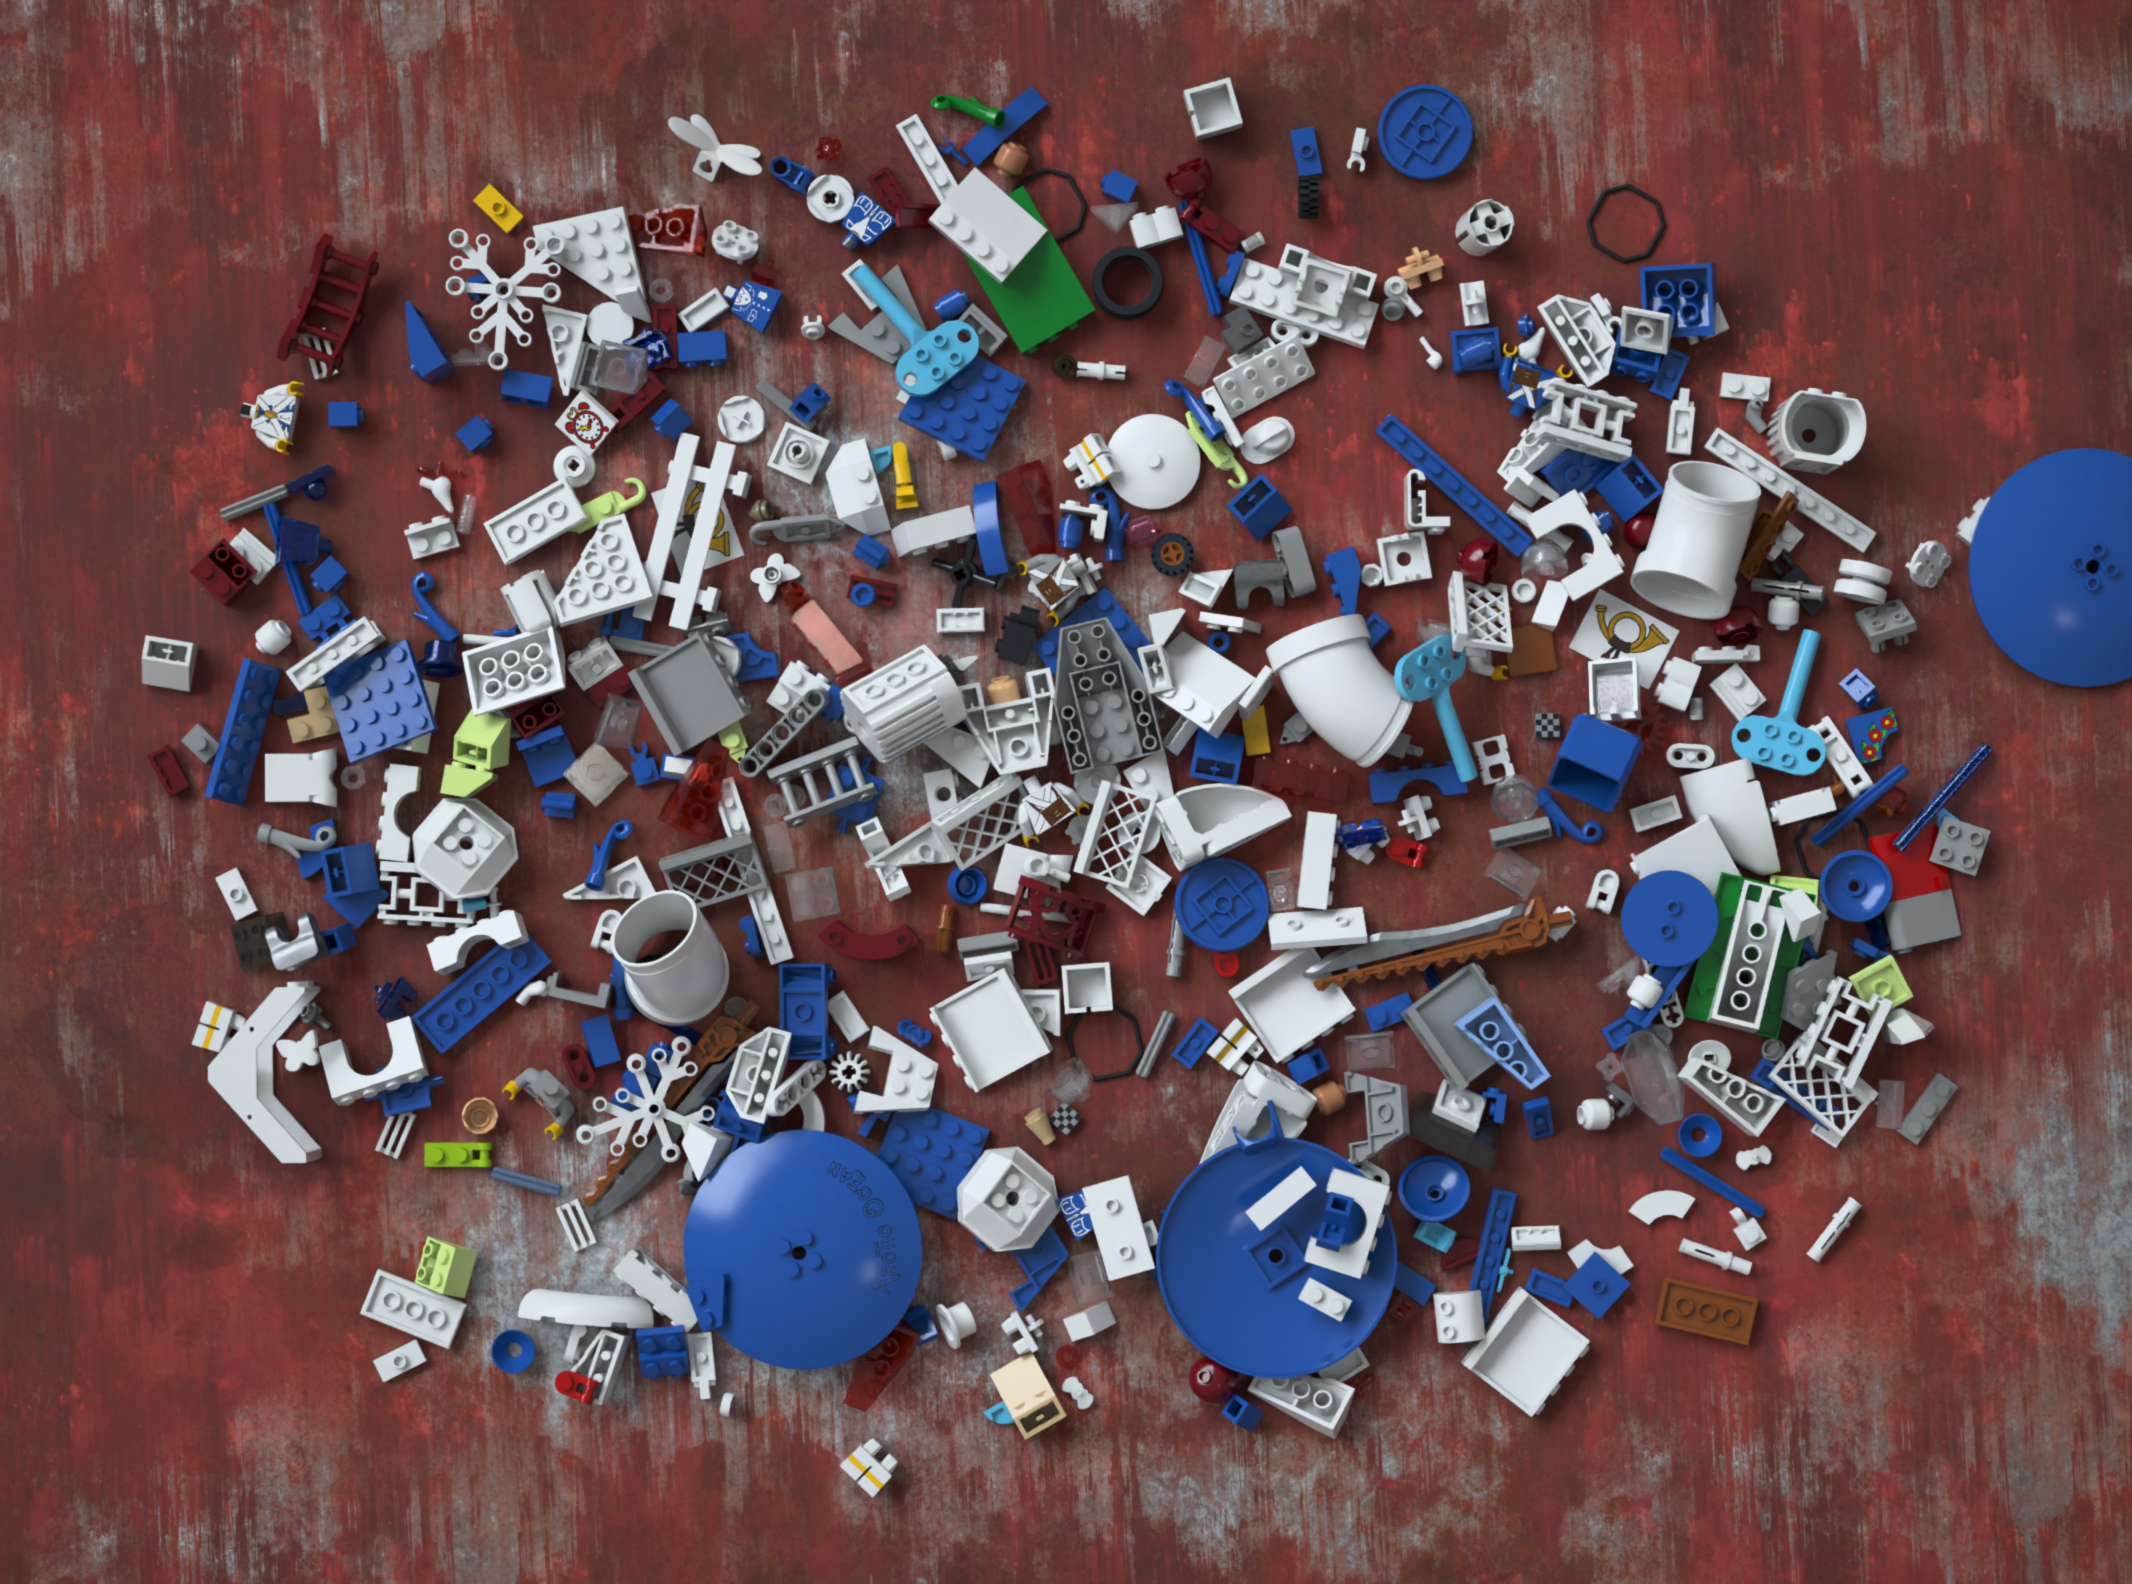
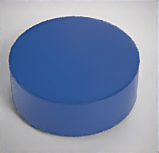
[851,583,875,607]

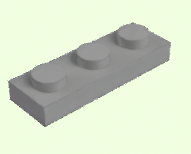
[1896,1072,1958,1145]

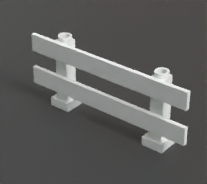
[633,432,752,631]

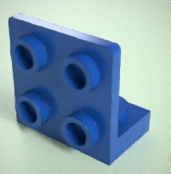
[516,725,580,787]

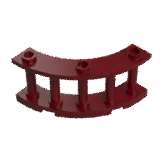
[277,233,379,378]

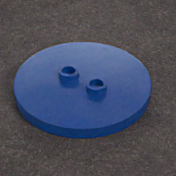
[1377,84,1473,180]
[1174,857,1270,953]
[1621,870,1718,967]

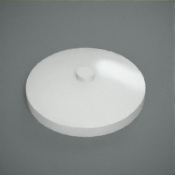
[1108,414,1200,510]

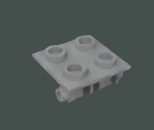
[1929,816,1990,876]

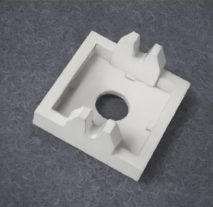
[1291,256,1351,317]
[1376,531,1432,587]

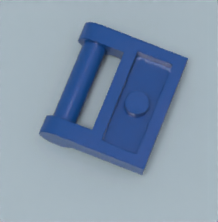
[1450,327,1501,375]
[599,606,646,641]

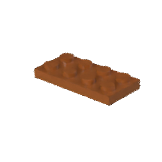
[1653,1276,1759,1345]

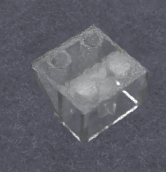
[785,866,841,922]

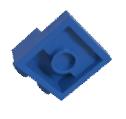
[1610,326,1662,383]
[636,1325,690,1380]

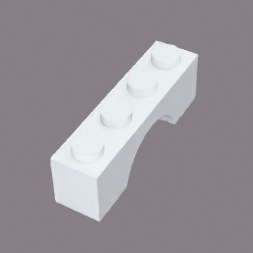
[1278,243,1377,300]
[376,764,422,862]
[427,910,530,975]

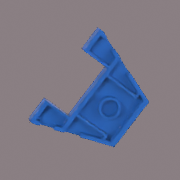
[971,1224,1069,1312]

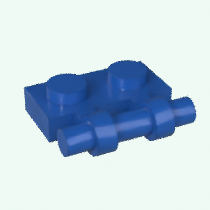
[298,594,357,649]

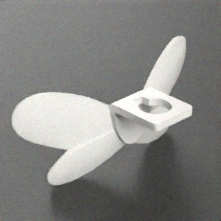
[668,114,762,182]

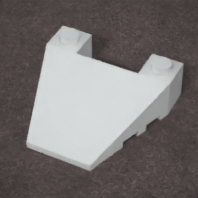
[958,667,1055,775]

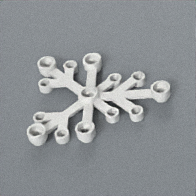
[446,229,565,371]
[576,1036,725,1162]

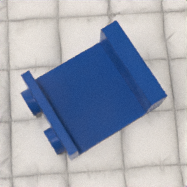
[713,1097,779,1144]

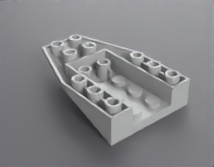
[1054,617,1164,774]

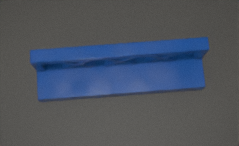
[1623,960,1695,1030]

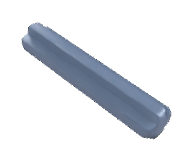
[491,1167,561,1197]

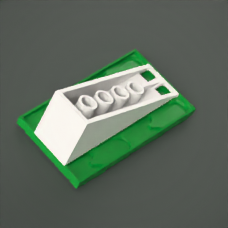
[1684,872,1816,1040]

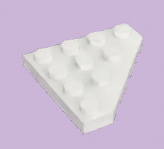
[533,206,647,302]
[553,514,653,627]

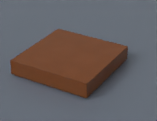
[1504,625,1557,677]

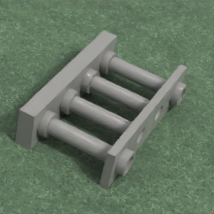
[766,736,878,828]

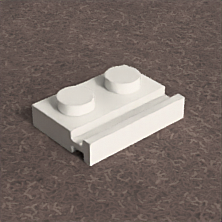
[230,528,280,585]
[1709,663,1767,722]

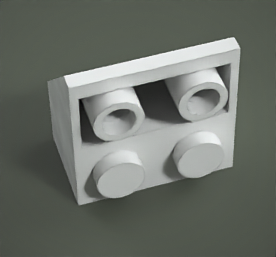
[142,635,198,692]

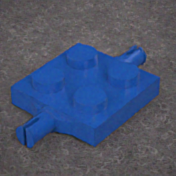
[827,755,885,835]
[364,1068,446,1117]

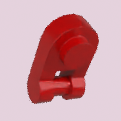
[1385,837,1430,870]
[1213,951,1239,977]
[555,1370,600,1405]

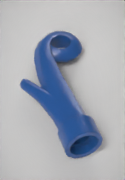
[1164,379,1226,442]
[1089,486,1131,562]
[411,571,461,647]
[1532,786,1603,844]
[584,820,633,891]
[609,954,633,1020]

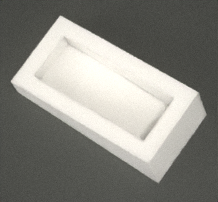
[1811,1124,1842,1148]

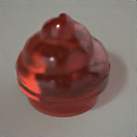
[781,581,805,606]

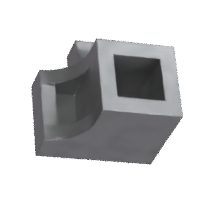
[1219,305,1263,354]

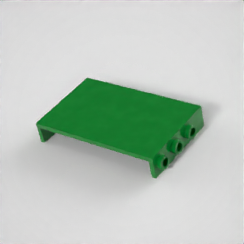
[962,186,1096,356]

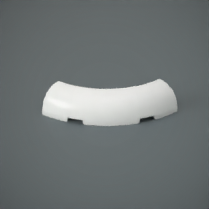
[518,1288,654,1328]

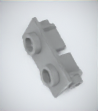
[681,610,732,641]

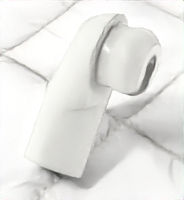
[515,980,549,1006]

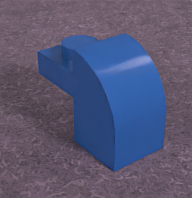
[1315,1192,1354,1252]

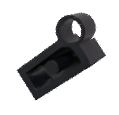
[994,605,1041,666]

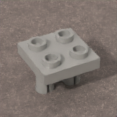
[1855,599,1917,653]

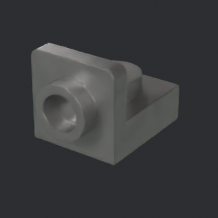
[1605,1081,1635,1118]

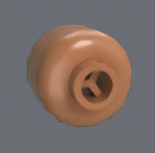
[994,141,1029,178]
[1312,1080,1347,1116]

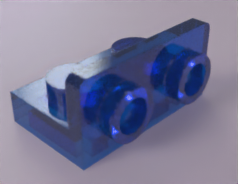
[615,327,673,377]

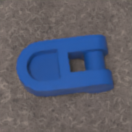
[739,915,763,958]

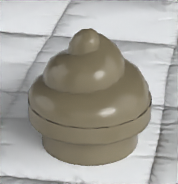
[748,499,774,522]

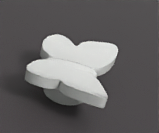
[750,553,801,603]
[276,1030,320,1071]

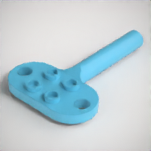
[852,264,979,397]
[1731,629,1826,776]
[1394,634,1478,782]

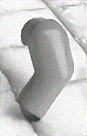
[1745,398,1768,434]

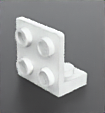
[1060,500,1108,543]

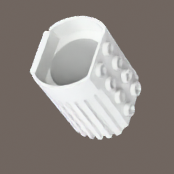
[1767,388,1867,475]
[840,644,966,764]

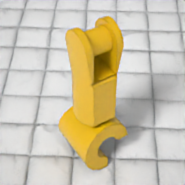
[893,442,919,509]

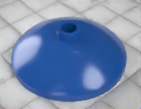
[1819,850,1893,922]
[1398,1155,1470,1223]

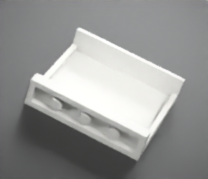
[1630,813,1742,898]
[1228,947,1356,1064]
[930,965,1053,1092]
[1461,1286,1590,1417]

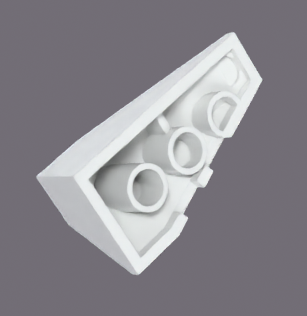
[1497,401,1588,482]
[1880,1007,1934,1045]
[1248,1375,1355,1439]

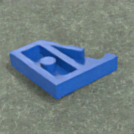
[685,1273,728,1332]

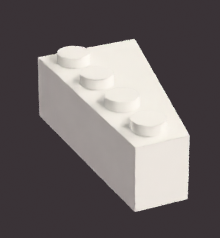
[1677,1058,1786,1137]
[613,1246,698,1332]

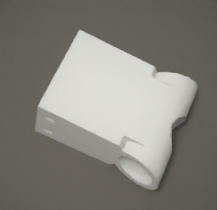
[265,748,337,808]
[993,843,1074,913]

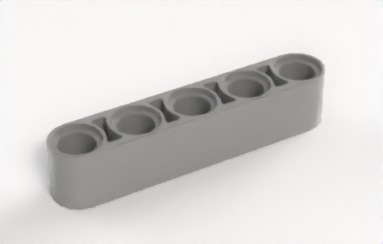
[739,687,830,777]

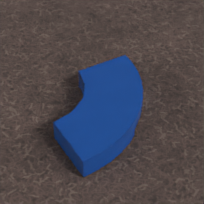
[295,818,336,879]

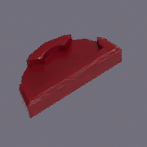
[1440,1238,1480,1271]

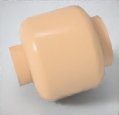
[987,675,1021,705]

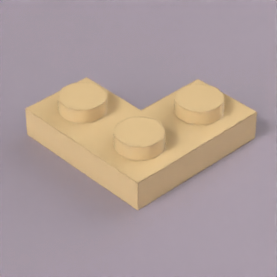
[287,685,340,743]

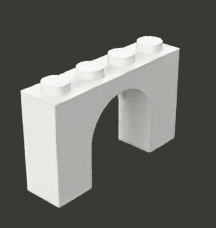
[1525,489,1625,602]
[318,1016,429,1106]
[1304,1167,1392,1279]

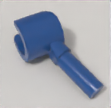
[937,137,968,166]
[493,624,518,636]

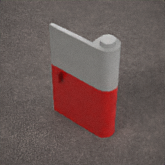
[1868,823,1961,954]

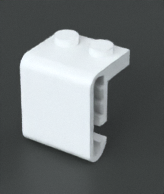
[1404,469,1450,535]

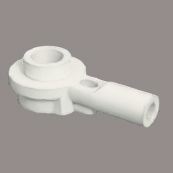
[1384,276,1423,318]
[1024,854,1071,883]

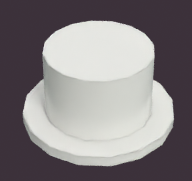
[935,1302,976,1349]

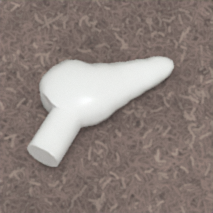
[1517,327,1545,364]
[419,476,454,513]

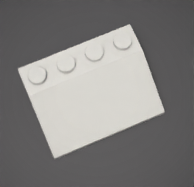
[928,168,1047,285]
[462,624,566,717]
[1142,631,1256,739]

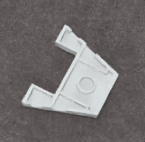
[854,1026,938,1114]

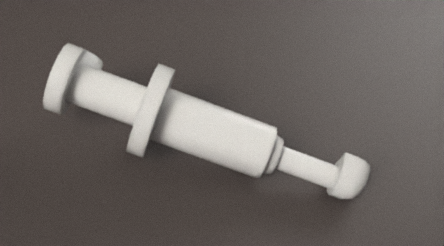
[486,887,502,943]

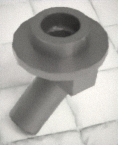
[993,558,1019,592]
[301,1002,333,1032]

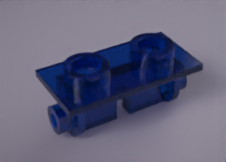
[1335,818,1387,850]

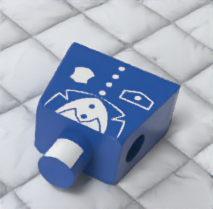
[723,281,783,335]

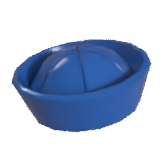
[947,865,988,906]

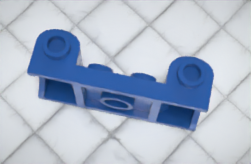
[779,963,837,1060]

